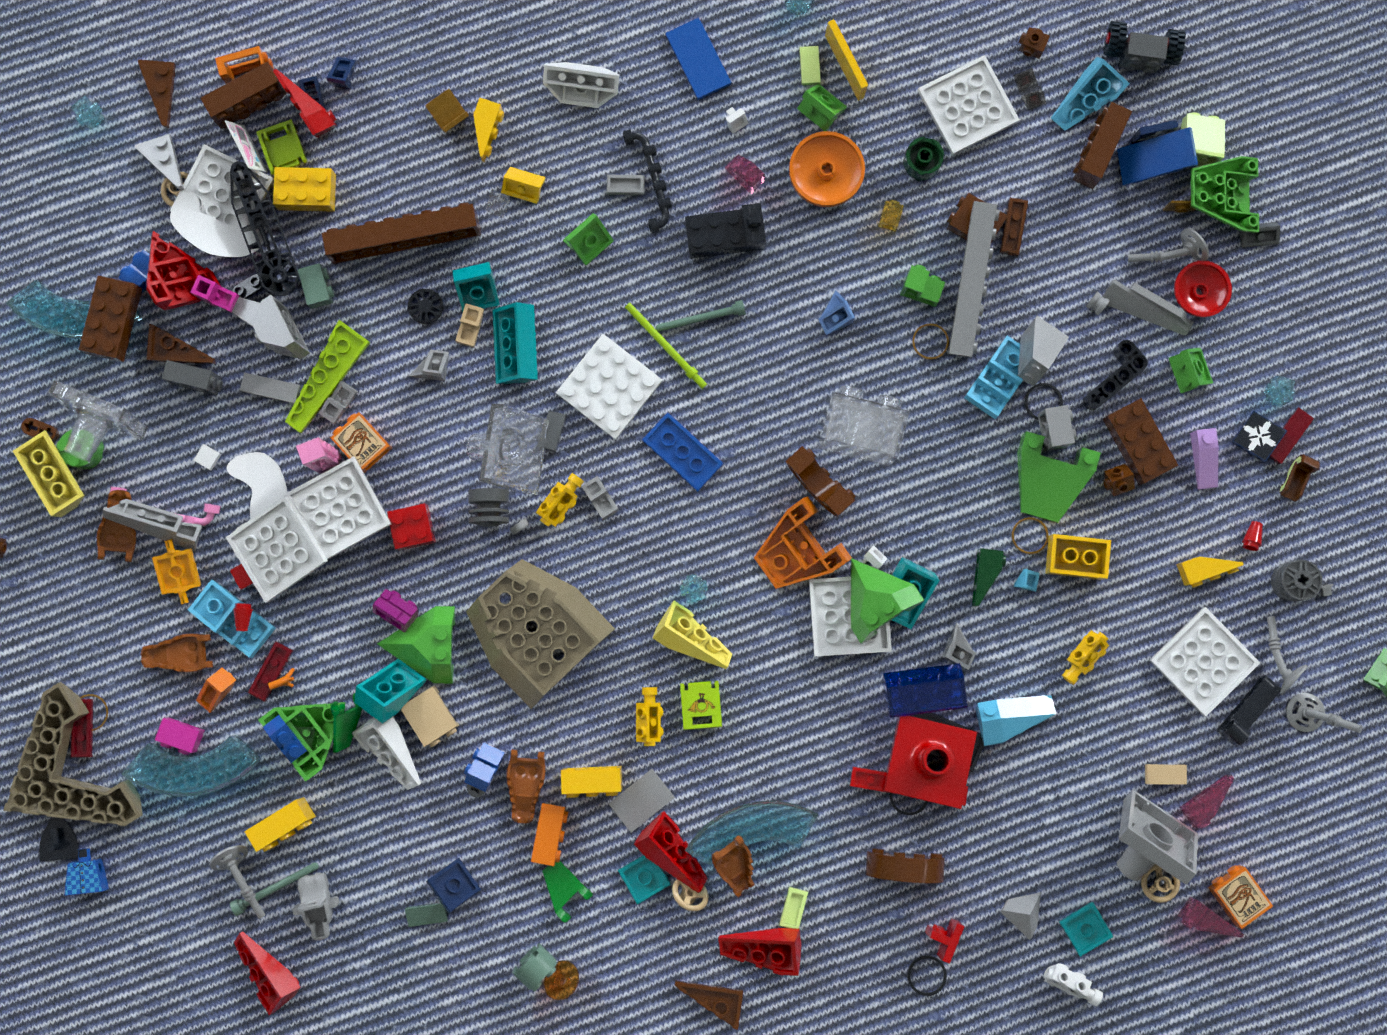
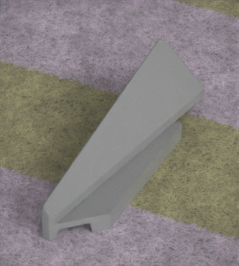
[1102,279,1194,336]
[103,499,202,551]

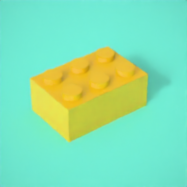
[273,167,336,212]
[1045,534,1111,580]
[561,766,622,798]
[244,797,316,852]

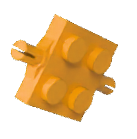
[152,539,201,604]

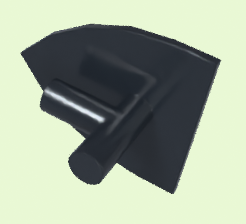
[39,817,79,862]

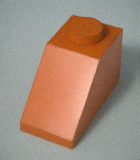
[196,667,236,713]

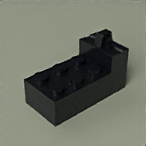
[685,203,766,259]

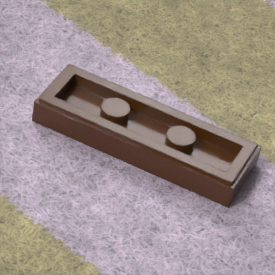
[999,197,1028,257]

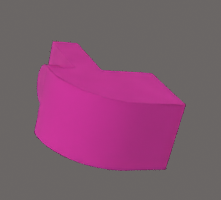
[190,275,239,312]

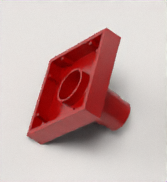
[883,714,977,809]

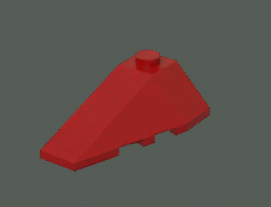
[273,69,337,138]

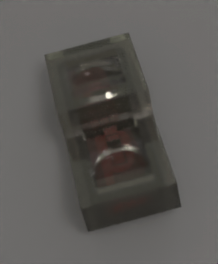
[1013,68,1046,110]

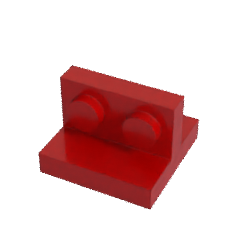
[925,918,965,964]

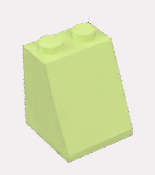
[1181,112,1225,167]

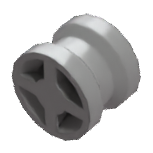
[1086,291,1110,315]

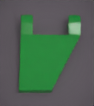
[330,693,363,753]
[542,861,593,923]

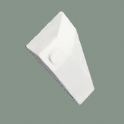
[352,717,421,790]

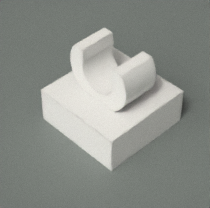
[726,107,748,134]
[862,545,887,569]

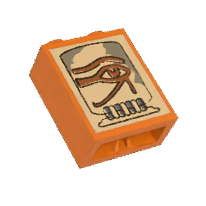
[330,412,392,473]
[1208,865,1273,929]

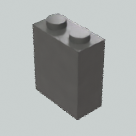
[162,360,223,396]

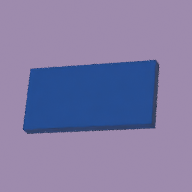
[665,17,731,100]
[1117,127,1198,186]
[642,412,724,492]

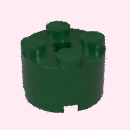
[903,137,944,181]

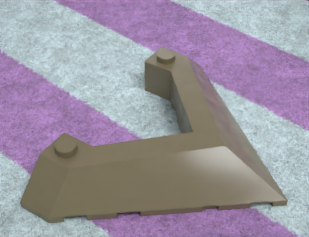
[3,682,143,826]

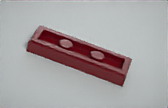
[1270,407,1314,465]
[248,641,294,702]
[71,699,93,758]

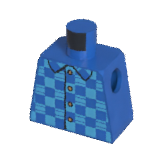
[65,848,109,895]

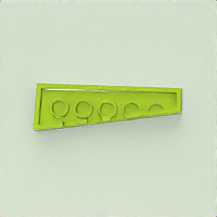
[285,320,370,434]

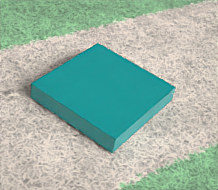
[618,855,671,905]
[1059,902,1114,957]

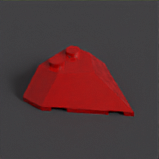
[146,231,221,310]

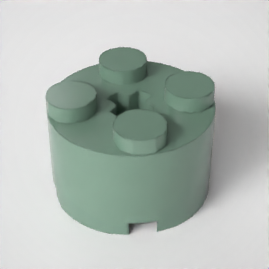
[512,943,557,992]

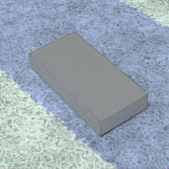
[606,175,645,195]

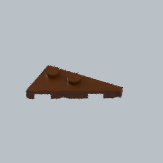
[138,59,176,128]
[146,324,215,364]
[675,980,743,1030]

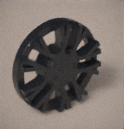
[407,288,444,324]

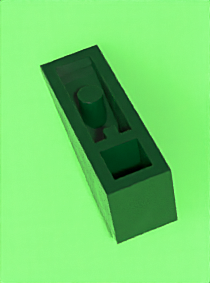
[972,548,1006,607]

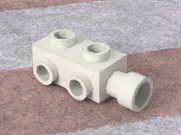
[1044,963,1103,1006]

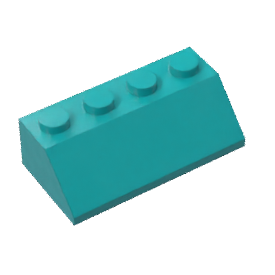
[492,302,538,384]

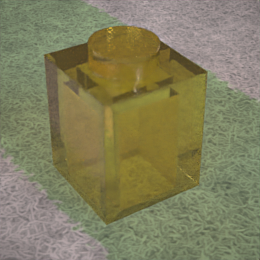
[878,200,904,232]

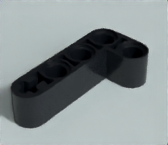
[1083,340,1148,410]
[1217,675,1281,745]

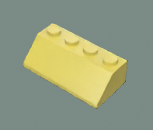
[13,430,84,517]

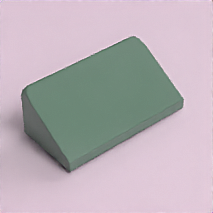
[405,902,448,927]

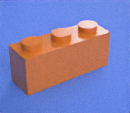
[531,803,569,866]

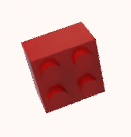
[387,503,436,551]

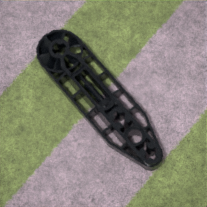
[230,161,299,297]

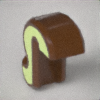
[1279,454,1320,502]

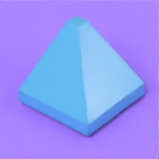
[1014,569,1040,592]

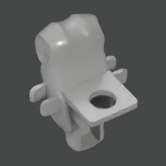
[292,873,339,941]

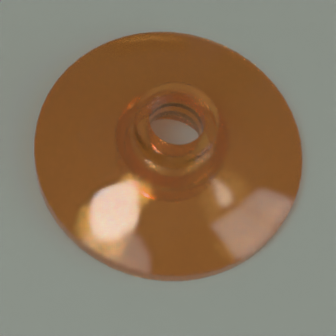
[544,960,579,1000]

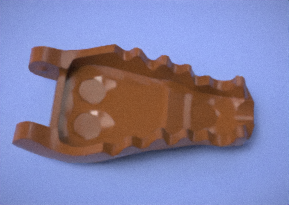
[96,490,137,562]
[140,634,213,672]
[507,749,546,824]
[712,835,755,897]

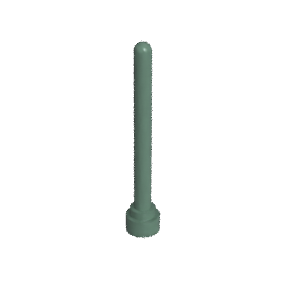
[656,300,746,332]
[230,862,319,916]

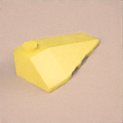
[653,601,732,669]

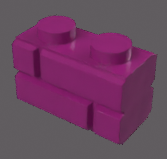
[372,589,418,632]

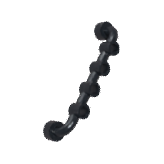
[623,129,672,234]

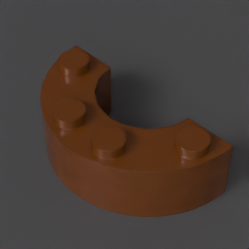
[785,446,856,517]
[866,848,945,883]

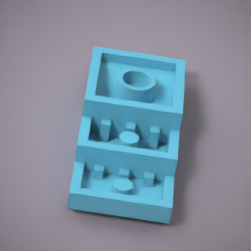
[964,335,1023,419]
[188,579,276,658]

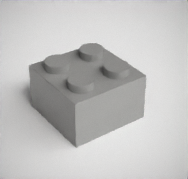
[1037,405,1077,452]

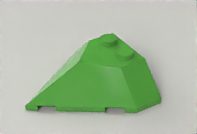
[851,558,925,644]
[377,606,455,684]
[258,702,346,782]

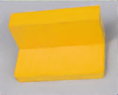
[501,167,545,204]

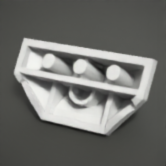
[543,62,620,108]

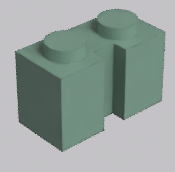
[298,263,334,309]

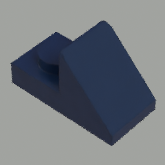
[327,57,356,89]

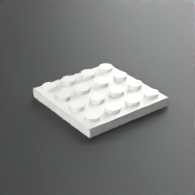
[918,55,1020,155]
[170,144,274,225]
[556,334,663,440]
[286,457,391,560]
[226,496,328,603]
[809,577,892,657]
[1149,607,1260,717]

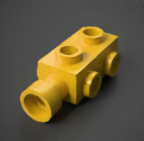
[536,473,584,527]
[1061,630,1109,685]
[636,687,664,746]

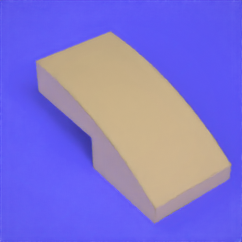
[455,304,484,348]
[1145,764,1187,784]

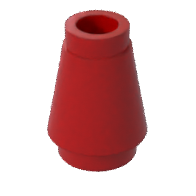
[1242,521,1263,551]
[233,603,253,631]

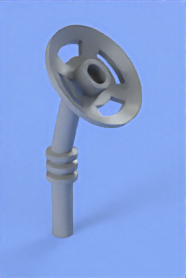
[1128,228,1209,263]
[1267,616,1308,695]
[1286,693,1363,733]
[209,845,265,919]

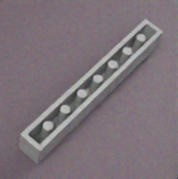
[948,201,1000,358]

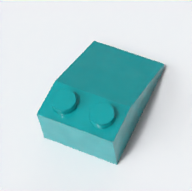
[892,557,940,629]
[354,659,426,724]

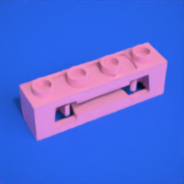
[296,438,342,474]

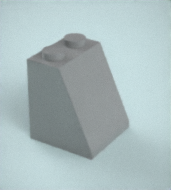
[1018,316,1069,387]

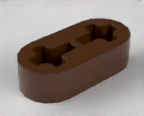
[21,418,59,442]

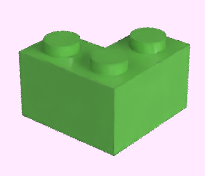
[900,265,945,307]

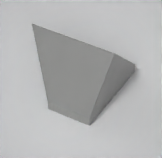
[408,350,449,381]
[941,623,976,670]
[1001,892,1041,940]

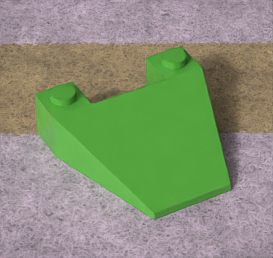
[1017,431,1101,523]

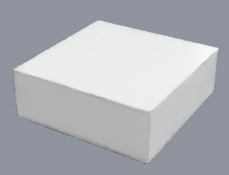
[194,444,221,470]

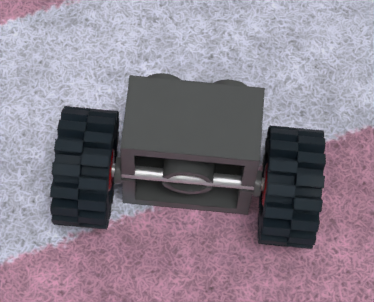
[1104,21,1186,73]

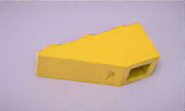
[473,97,504,162]
[1176,556,1244,588]

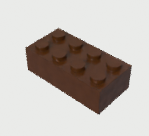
[201,62,287,129]
[1072,102,1132,189]
[78,275,142,362]
[1103,398,1179,485]

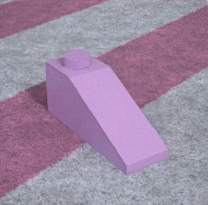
[1190,428,1219,489]

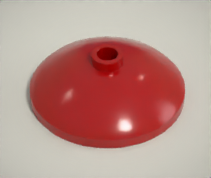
[1174,261,1232,317]

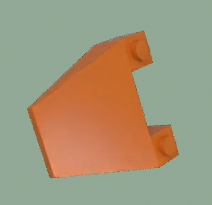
[754,496,852,589]

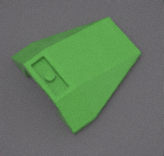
[1191,156,1259,233]

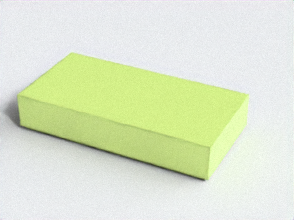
[799,46,821,85]
[779,887,808,929]

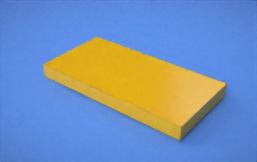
[825,19,868,101]

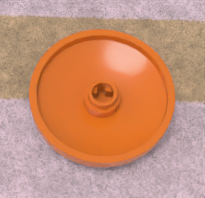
[789,131,865,207]

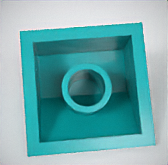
[453,262,500,311]

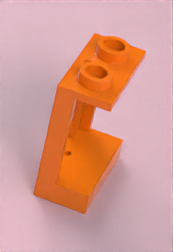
[215,46,274,84]

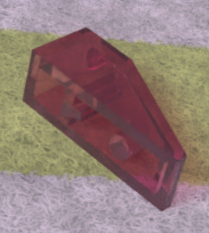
[1179,774,1234,829]
[1177,897,1244,938]

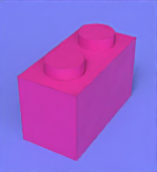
[155,717,205,755]

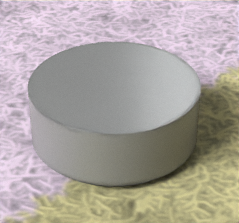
[510,518,529,535]

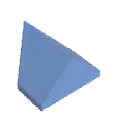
[818,290,855,335]

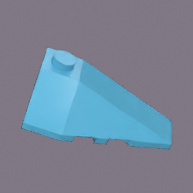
[1051,57,1130,131]
[975,695,1056,746]

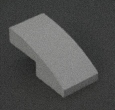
[319,381,358,424]
[581,476,619,521]

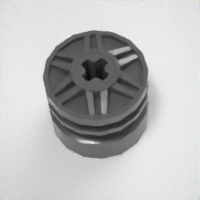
[468,488,509,527]
[1271,560,1322,602]

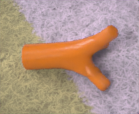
[268,668,295,690]

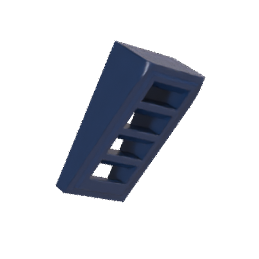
[298,76,326,109]

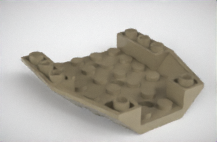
[466,559,615,709]

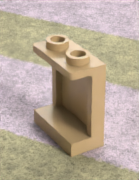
[401,686,460,748]

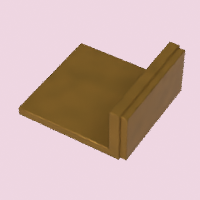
[425,88,469,133]
[1163,196,1197,213]

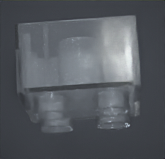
[816,386,910,466]

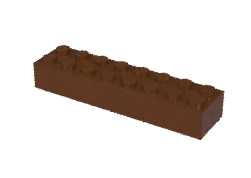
[322,202,481,264]

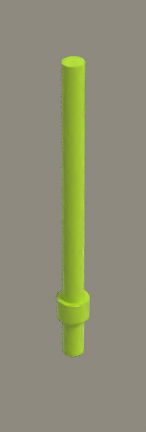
[625,303,707,389]

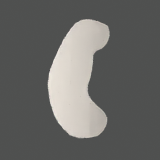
[170,191,266,257]
[227,452,287,530]

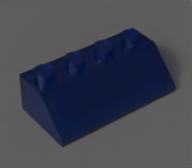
[883,663,968,718]

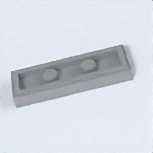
[240,372,301,404]

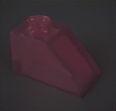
[725,154,765,194]

